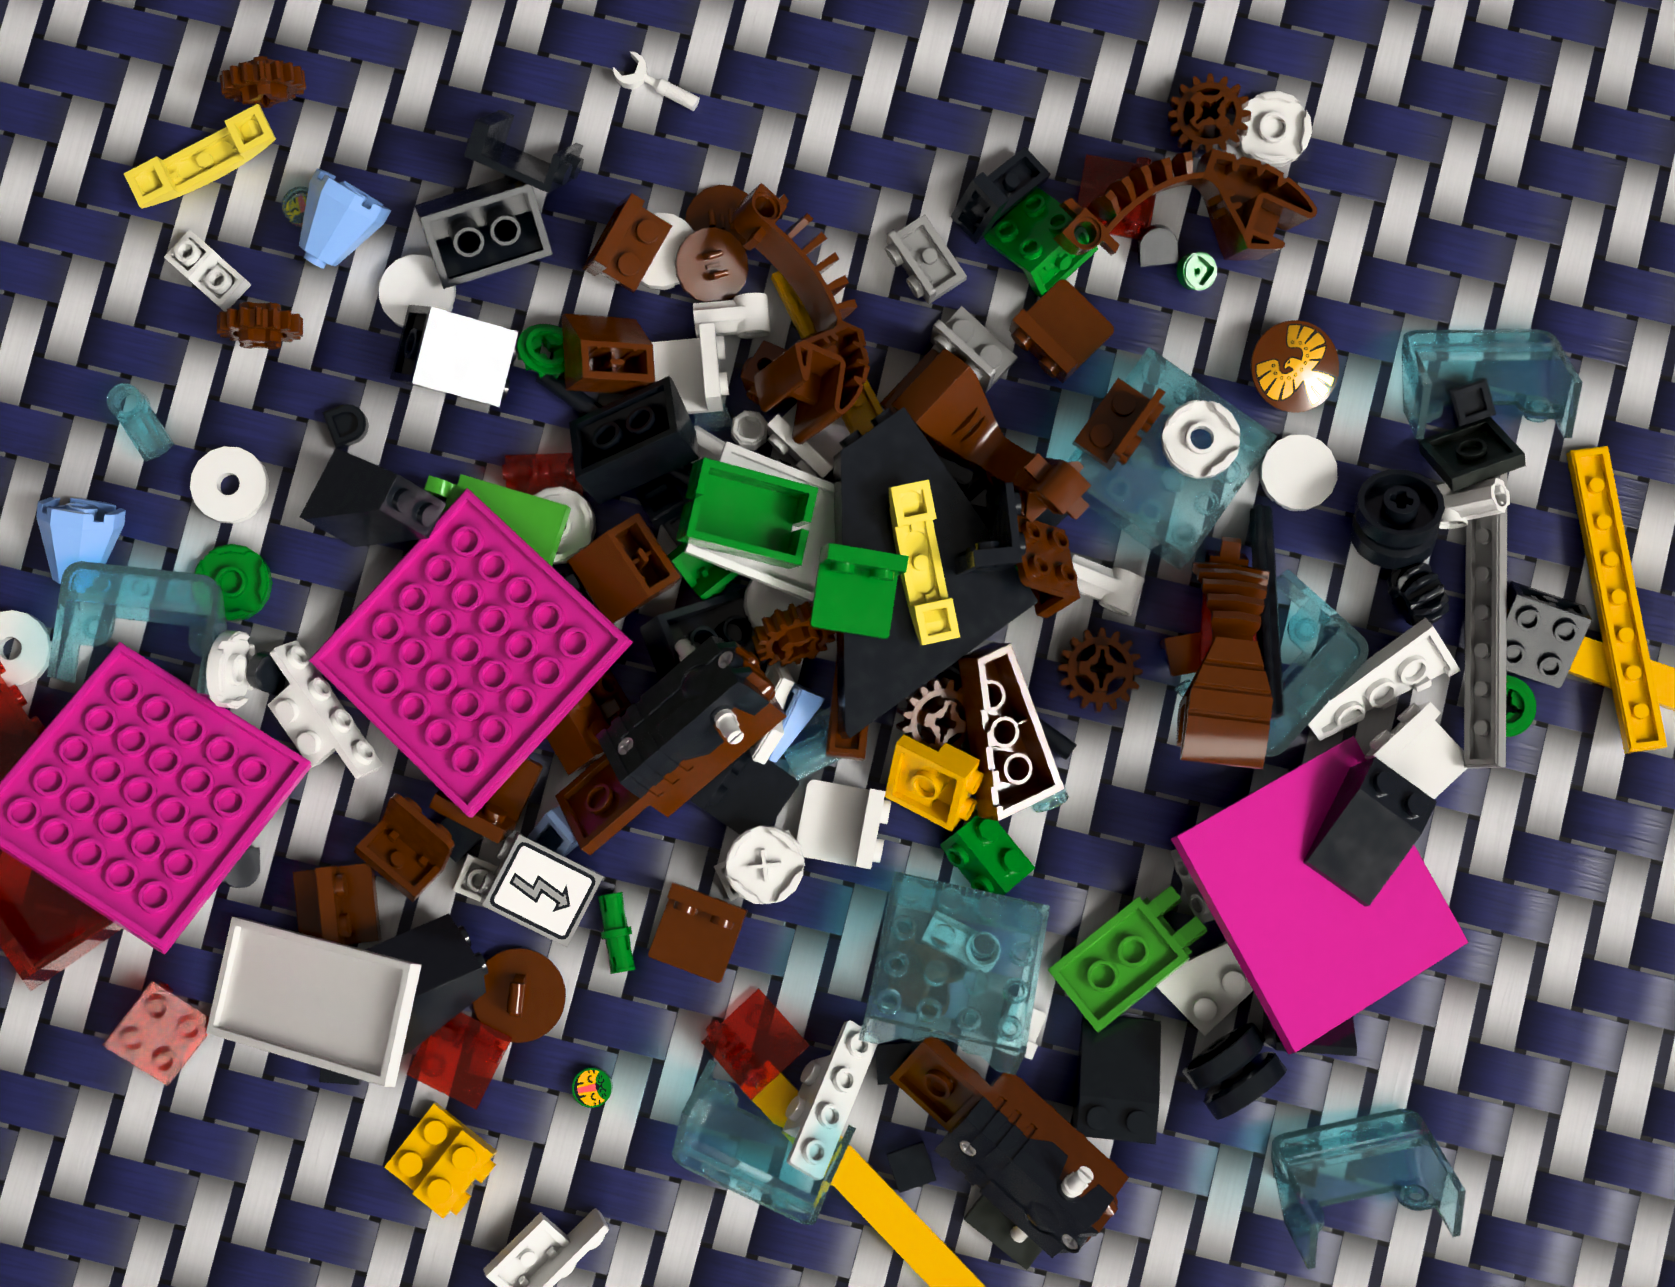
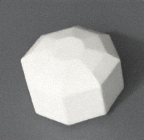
[731,410,768,450]

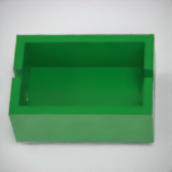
[676,457,818,569]

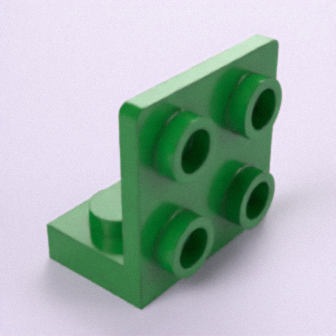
[984,188,1098,298]
[810,543,909,639]

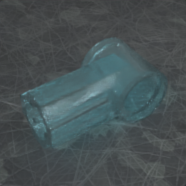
[107,383,175,462]
[783,728,843,781]

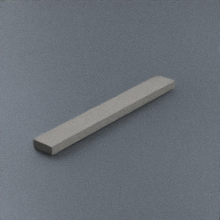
[1464,473,1507,769]

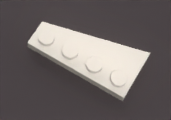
[1298,618,1461,741]

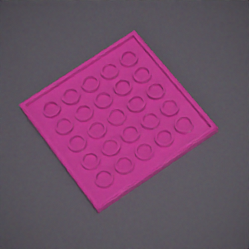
[309,488,633,818]
[0,642,312,955]
[1171,736,1469,1054]

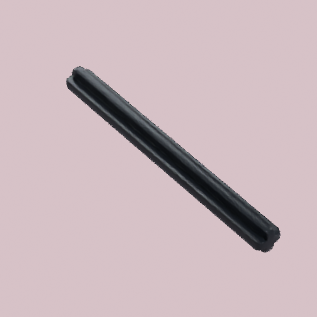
[1249,504,1285,720]

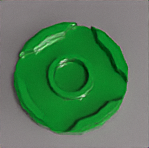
[192,544,273,622]

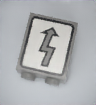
[478,831,603,947]

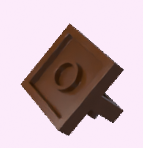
[582,193,672,293]
[293,863,381,945]

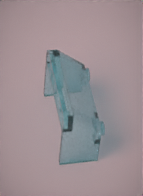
[1401,329,1583,439]
[47,561,228,697]
[1174,569,1369,757]
[672,1059,856,1225]
[1271,1109,1466,1269]

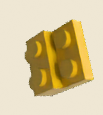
[885,734,984,832]
[384,1102,497,1219]

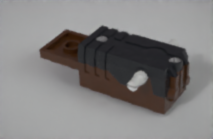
[555,636,787,855]
[890,1032,1129,1258]

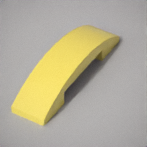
[124,104,276,209]
[889,480,960,645]

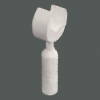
[613,51,700,111]

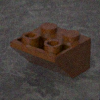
[562,313,655,394]
[566,513,681,624]
[546,669,631,775]

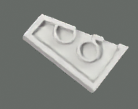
[1156,941,1253,1036]

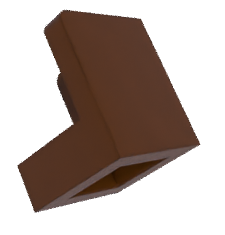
[1159,630,1212,677]

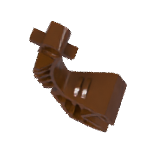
[1053,149,1317,261]
[732,183,870,444]
[880,348,1092,523]
[1176,537,1273,769]

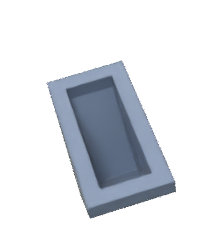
[527,806,579,857]

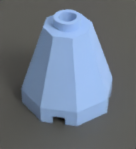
[299,168,391,269]
[36,497,126,592]

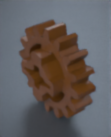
[220,56,306,108]
[1168,73,1251,156]
[217,302,303,350]
[751,601,836,667]
[1057,628,1143,713]
[896,677,969,751]

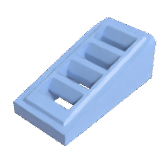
[768,683,825,763]

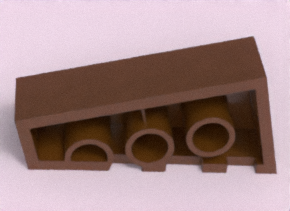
[958,643,1064,821]

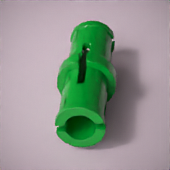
[597,892,635,974]

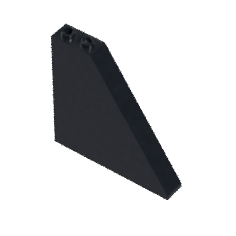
[833,407,1039,739]

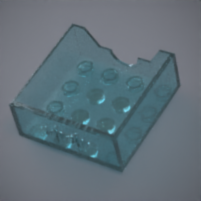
[1067,347,1277,570]
[858,871,1050,1075]

